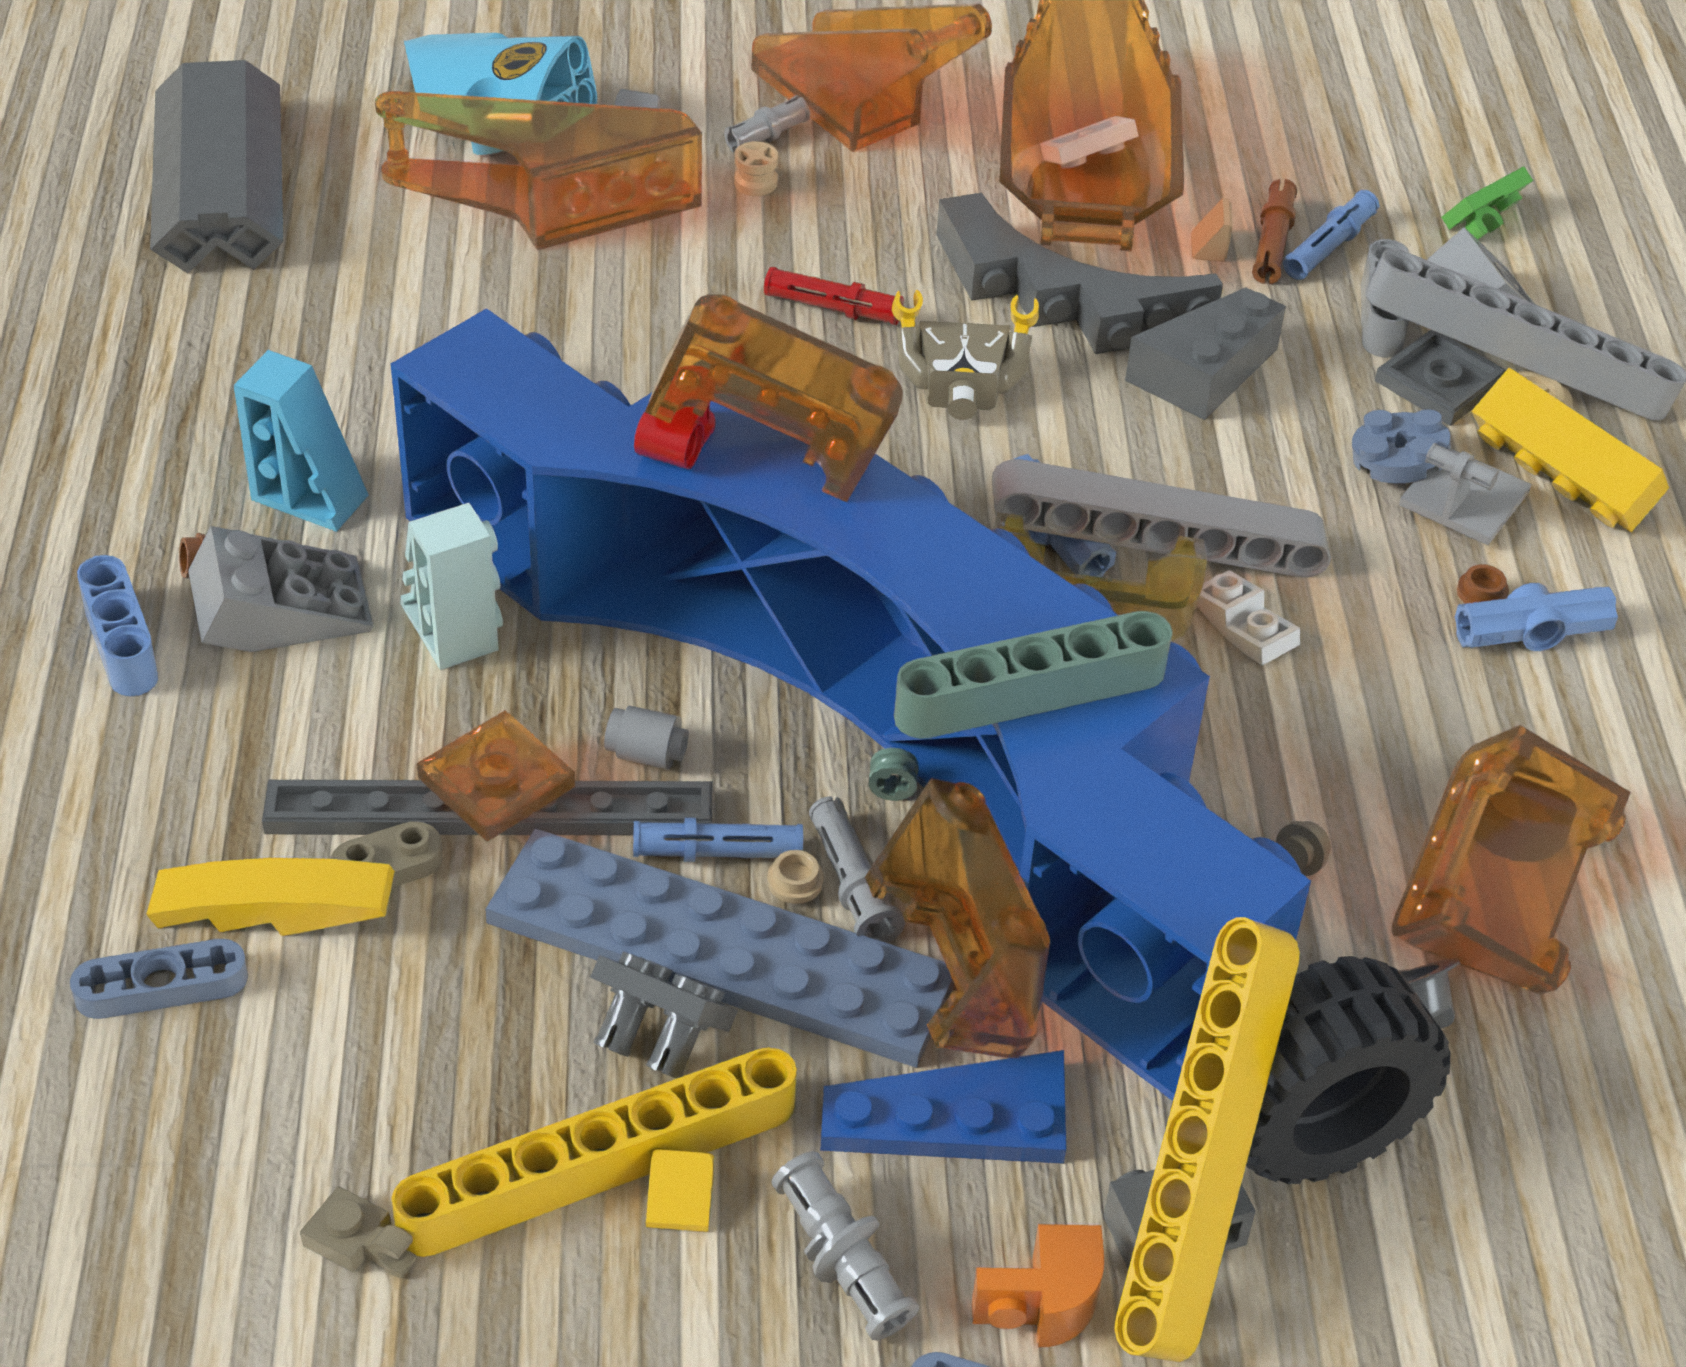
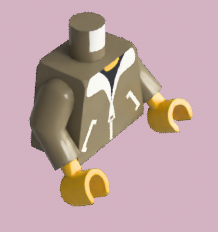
[892,290,1039,420]

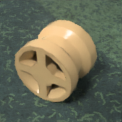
[734,141,778,196]

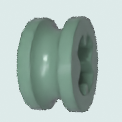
[868,748,919,801]

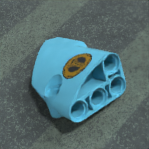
[404,33,598,155]

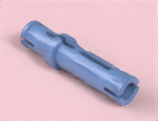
[1283,190,1380,280]
[633,817,803,862]

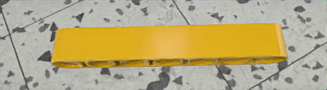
[1115,917,1300,1362]
[391,1047,797,1257]

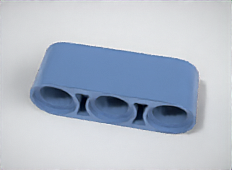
[77,555,158,697]

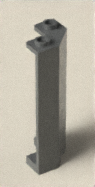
[150,60,283,274]

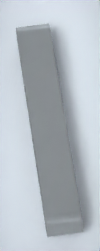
[1365,249,1686,420]
[992,459,1331,577]

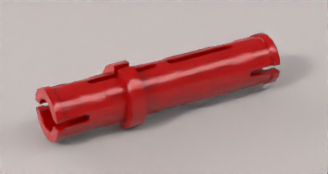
[764,267,904,325]

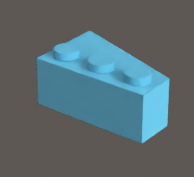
[234,350,369,532]

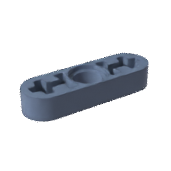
[70,939,248,1019]

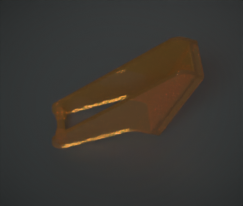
[751,3,992,152]
[375,91,702,250]

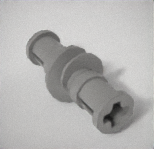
[771,1151,920,1340]

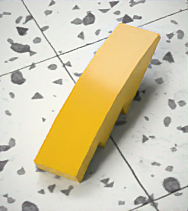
[146,858,395,936]

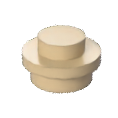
[767,850,824,904]

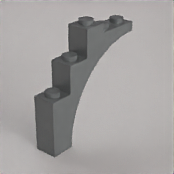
[936,192,1223,354]

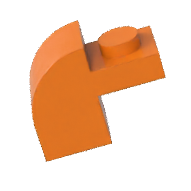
[972,1224,1104,1348]

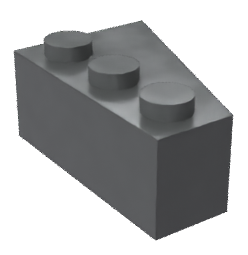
[1125,287,1286,420]

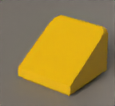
[646,1149,714,1232]

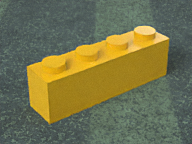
[1471,368,1670,532]

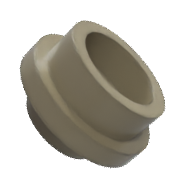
[1276,821,1331,876]

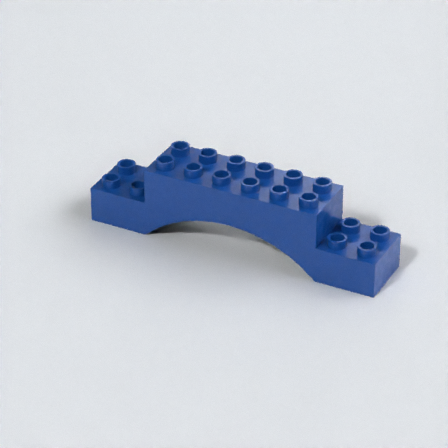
[390,308,1311,1101]

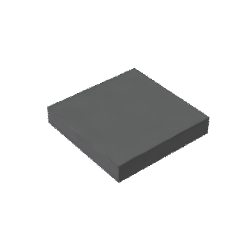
[1375,330,1506,426]

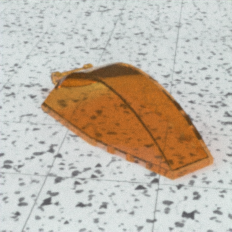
[999,0,1184,252]

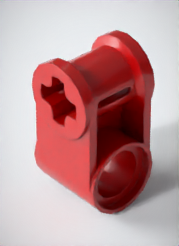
[634,369,716,470]

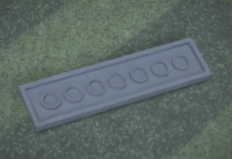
[485,828,958,1068]

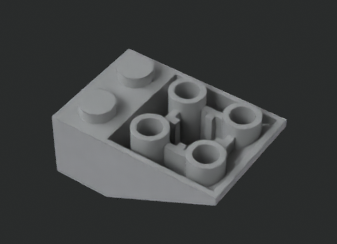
[188,526,373,652]

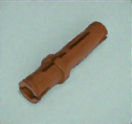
[1252,179,1298,284]

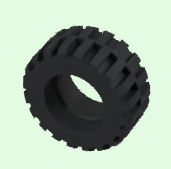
[1246,956,1451,1184]

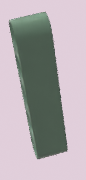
[894,611,1173,739]

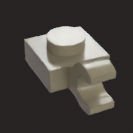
[300,1186,417,1278]

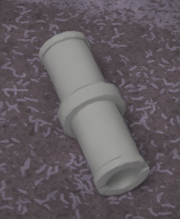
[724,95,810,152]

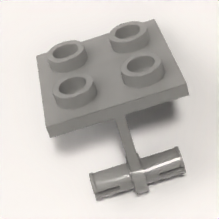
[1399,443,1532,545]

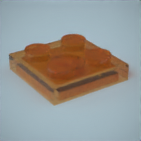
[417,710,575,842]

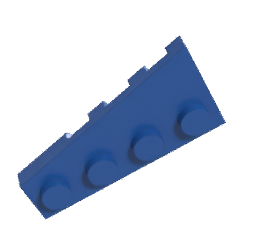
[820,1050,1066,1164]

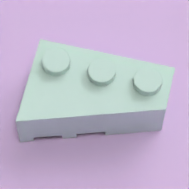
[400,503,503,670]

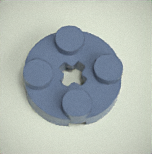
[1352,409,1451,483]

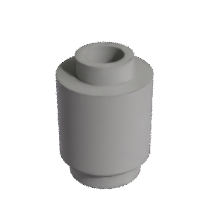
[604,705,689,770]

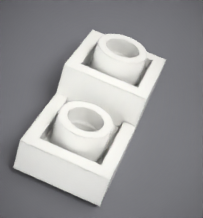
[1191,570,1300,665]

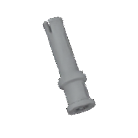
[809,796,905,943]

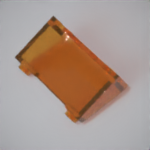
[645,294,903,502]
[1391,725,1631,994]
[865,778,1050,1058]

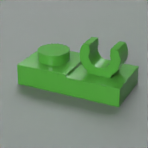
[1441,166,1534,240]

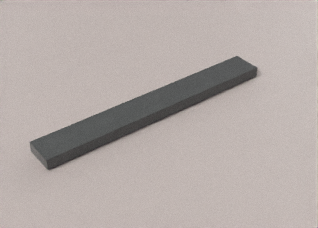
[262,779,713,835]

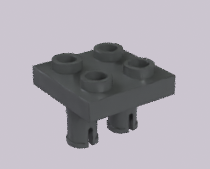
[590,951,738,1079]

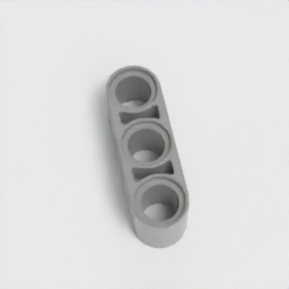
[1361,239,1409,358]

